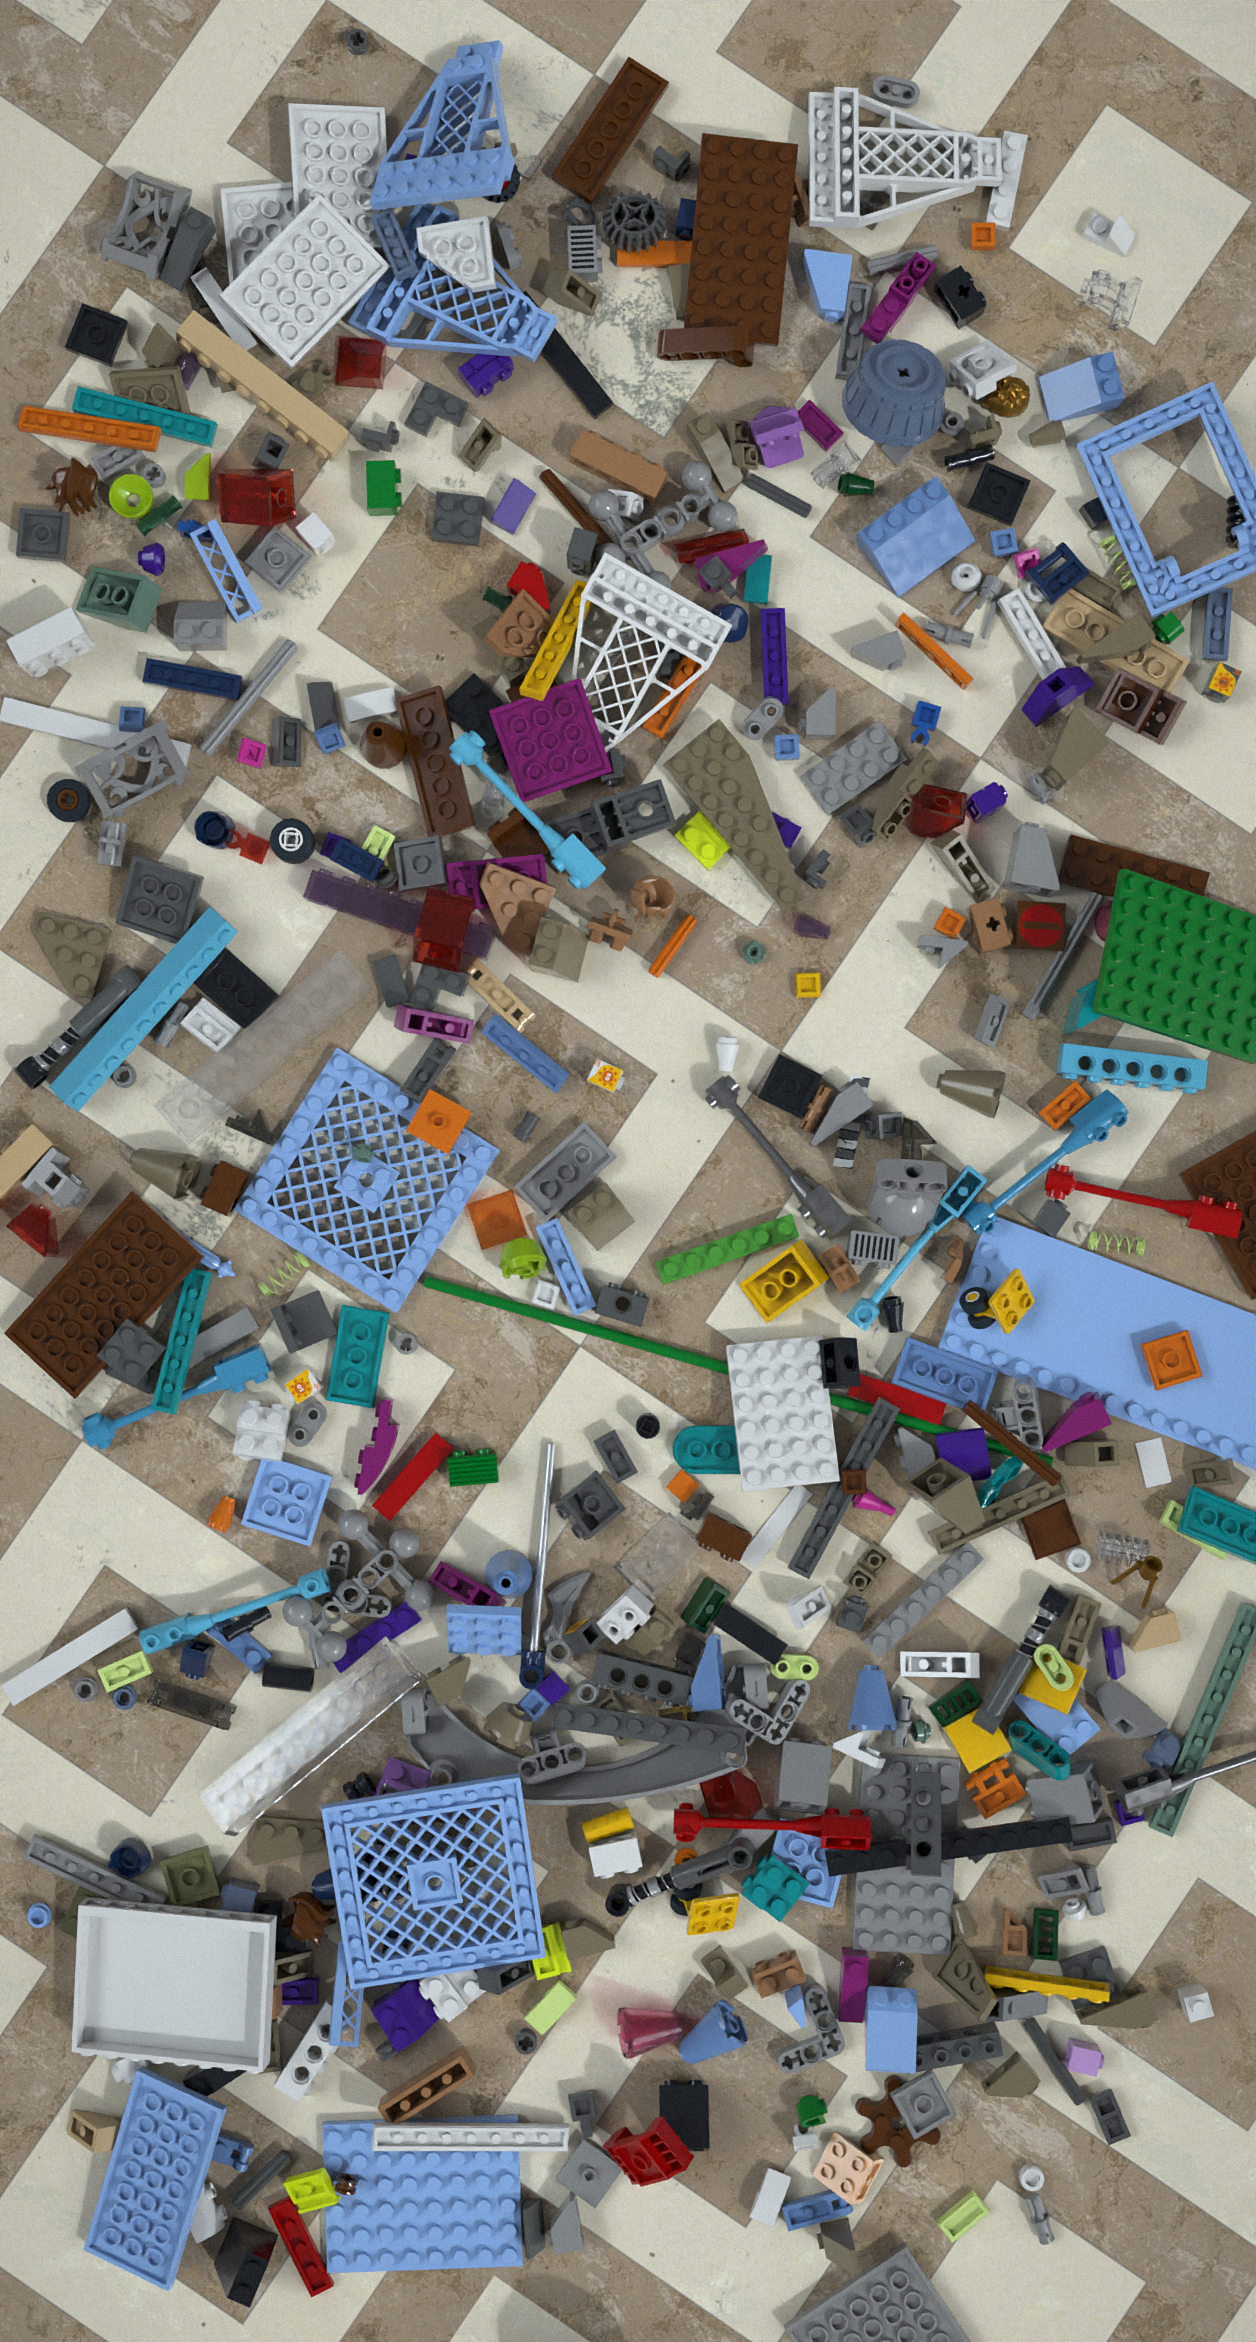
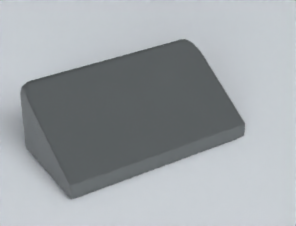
[307,682,340,730]
[271,716,302,767]
[522,2198,546,2259]

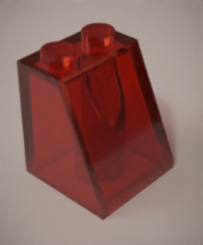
[217,469,296,527]
[413,888,476,973]

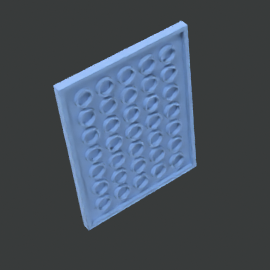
[323,2114,523,2273]

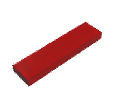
[847,1374,946,1425]
[372,1432,454,1521]
[268,2196,334,2298]

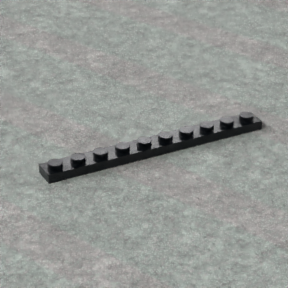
[825,1815,1073,1877]

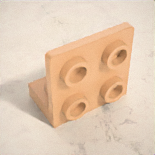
[813,2132,885,2205]

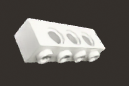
[274,1995,354,2102]

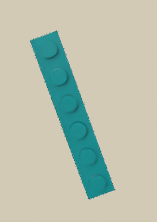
[72,386,218,448]
[151,1269,213,1415]

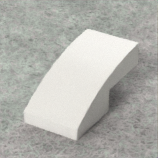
[343,687,398,723]
[749,2168,791,2227]

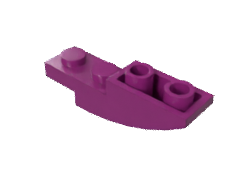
[860,251,936,344]
[354,1398,400,1495]

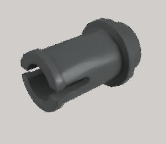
[513,1111,540,1143]

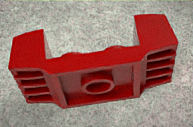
[603,2117,694,2187]

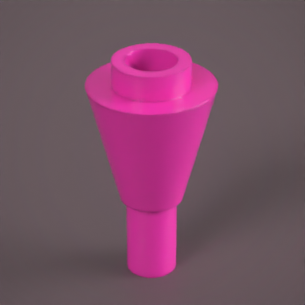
[851,1489,895,1516]

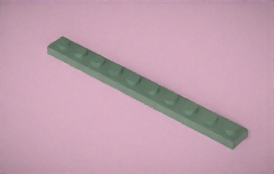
[1148,1602,1256,1837]

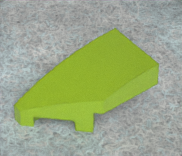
[185,453,212,500]

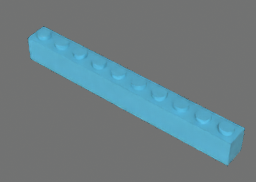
[49,907,238,1112]

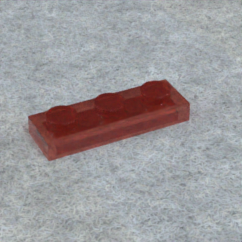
[674,528,749,564]

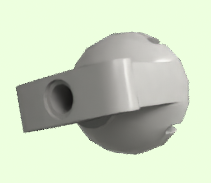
[866,1159,947,1237]

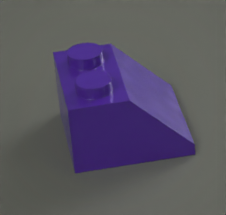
[371,1979,440,2052]

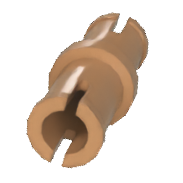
[798,1084,834,1134]

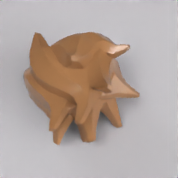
[626,875,678,919]

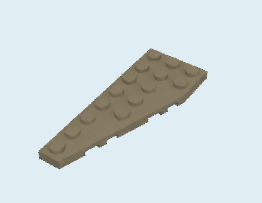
[663,719,804,914]

